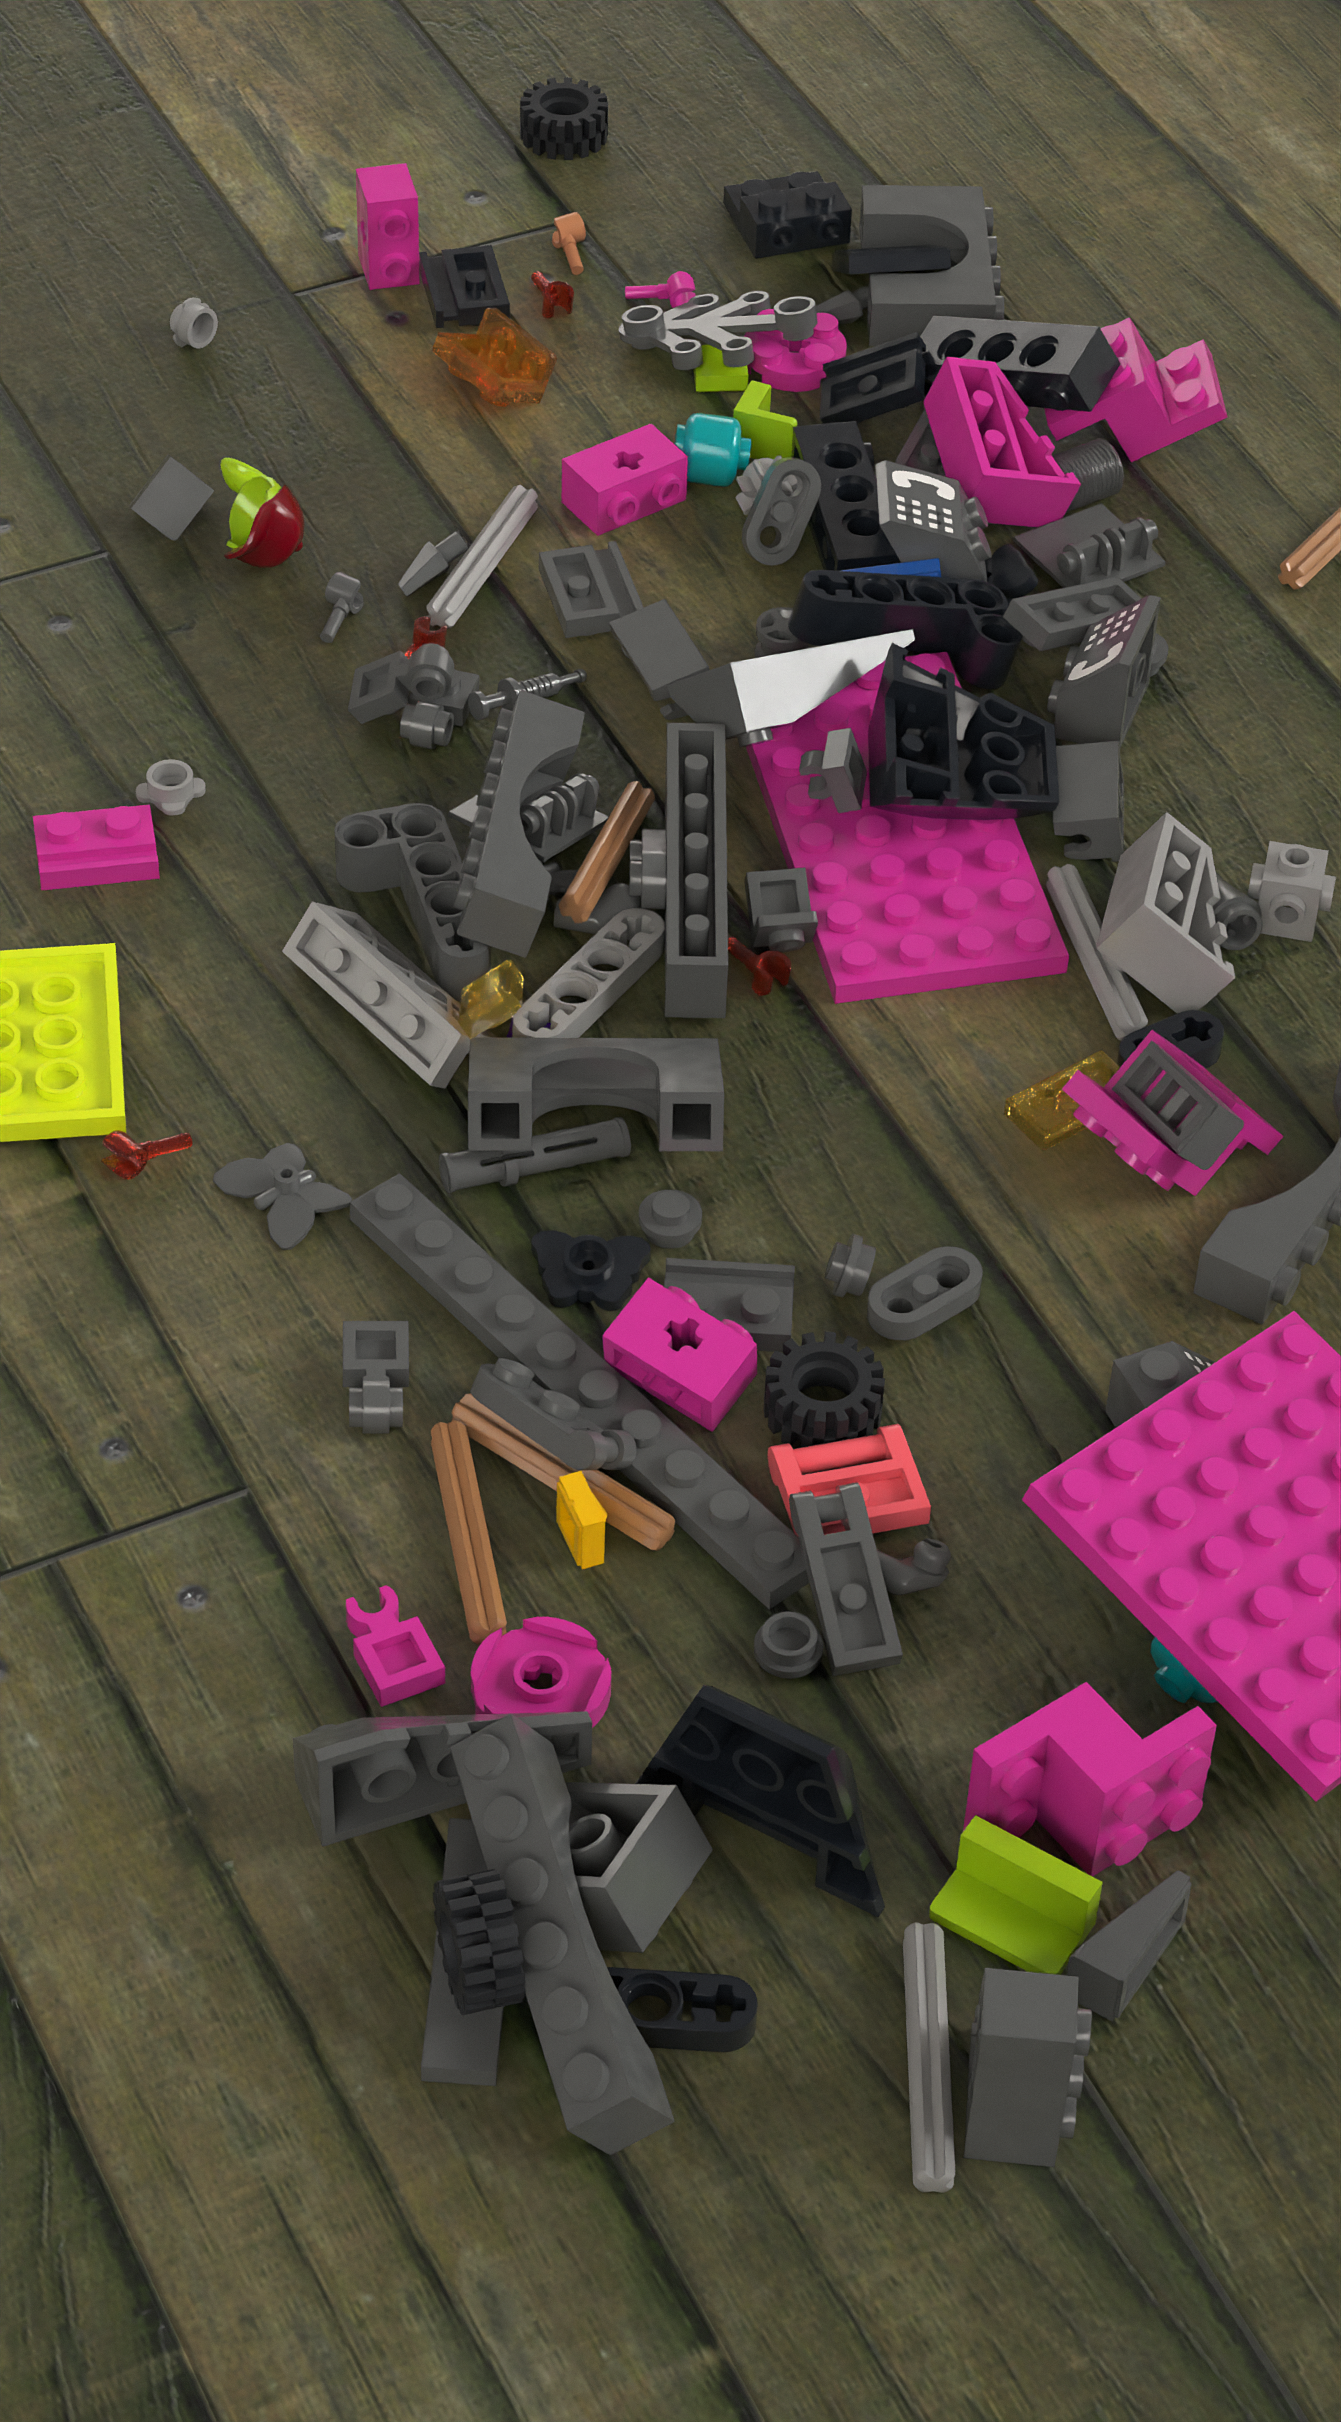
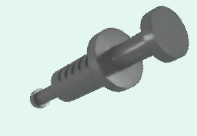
[468,669,587,720]

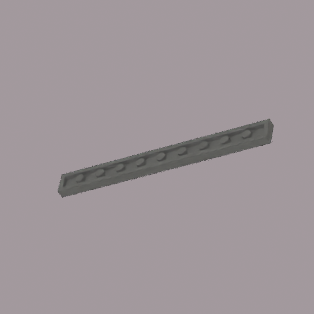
[349,1173,810,1610]

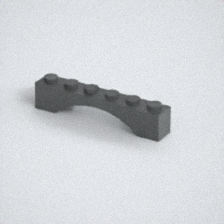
[452,690,585,958]
[1194,1060,1341,1325]
[450,1713,675,2155]

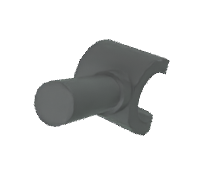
[320,572,364,643]

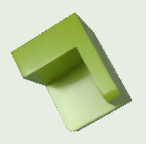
[733,380,797,460]

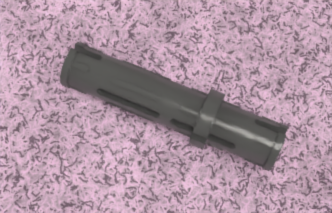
[439,1117,631,1193]

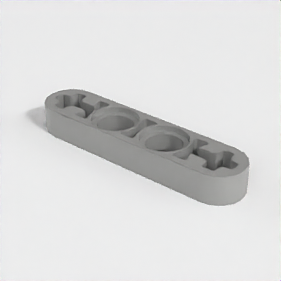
[512,908,665,1038]

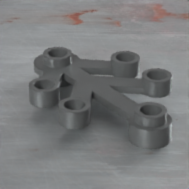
[619,291,818,370]

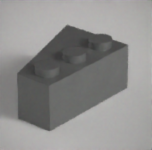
[963,1968,1092,2167]

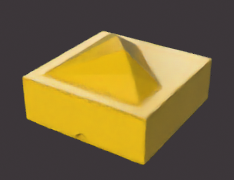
[556,1471,608,1570]

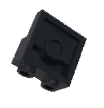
[723,171,852,259]

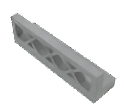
[282,901,498,1089]

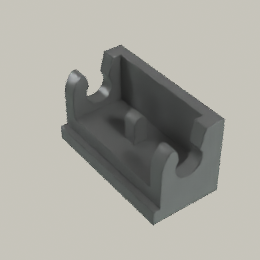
[609,599,710,720]
[1053,741,1124,862]

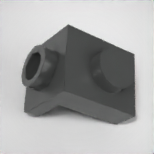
[744,867,818,952]

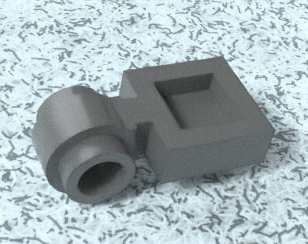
[348,643,454,724]
[400,669,479,750]
[343,1321,409,1434]

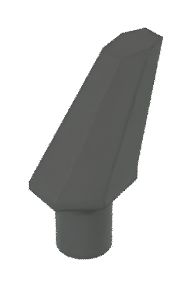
[816,286,868,325]
[398,531,468,597]

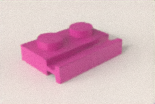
[33,805,160,891]

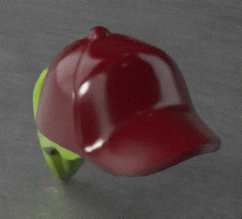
[220,457,304,568]

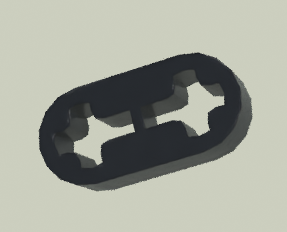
[1116,1010,1224,1072]

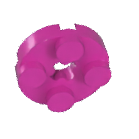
[744,309,847,392]
[471,1617,611,1728]

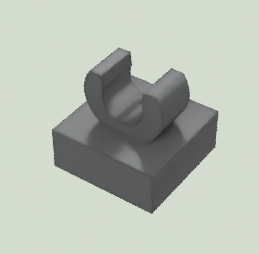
[799,728,867,813]

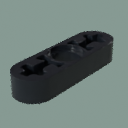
[607,1967,758,2052]

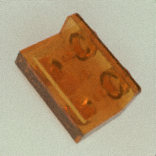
[432,308,557,407]

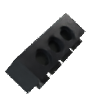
[920,316,1121,412]
[791,421,901,571]

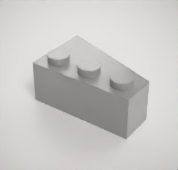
[1096,812,1235,1014]

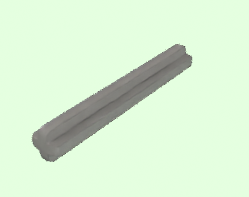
[426,485,538,630]
[1046,864,1148,1041]
[903,1922,955,2193]

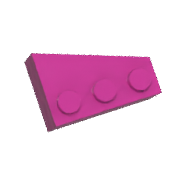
[923,357,1081,528]

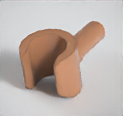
[552,212,586,275]

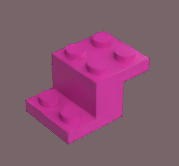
[1044,317,1228,462]
[1062,1030,1284,1196]
[963,1682,1217,1877]

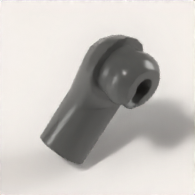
[877,1538,951,1595]

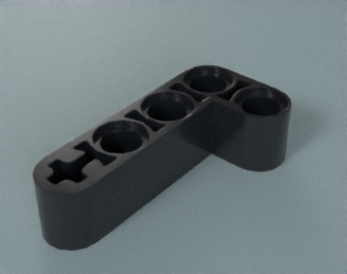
[788,570,1023,689]

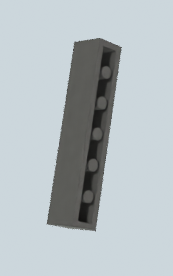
[665,723,728,1018]

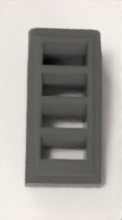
[1112,1041,1244,1170]
[1066,1870,1192,2022]

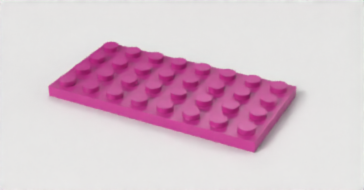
[746,652,1069,1004]

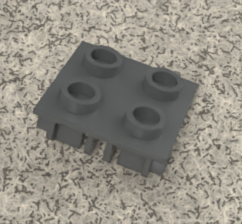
[1013,503,1166,588]
[448,773,609,862]

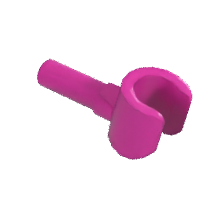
[625,271,696,308]

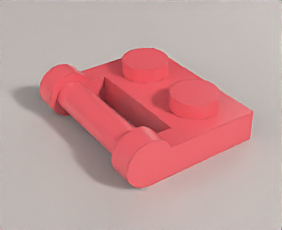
[768,1424,931,1536]

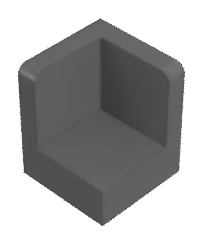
[129,454,214,541]

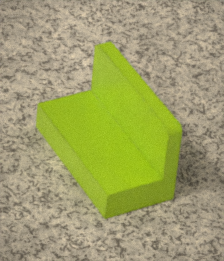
[929,1815,1103,1975]

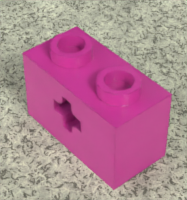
[356,163,420,290]
[561,424,688,536]
[602,1277,758,1432]

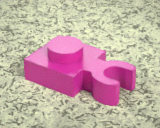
[346,1585,446,1707]

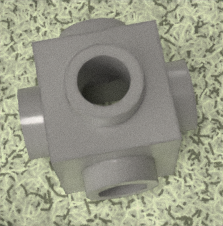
[1248,841,1336,942]

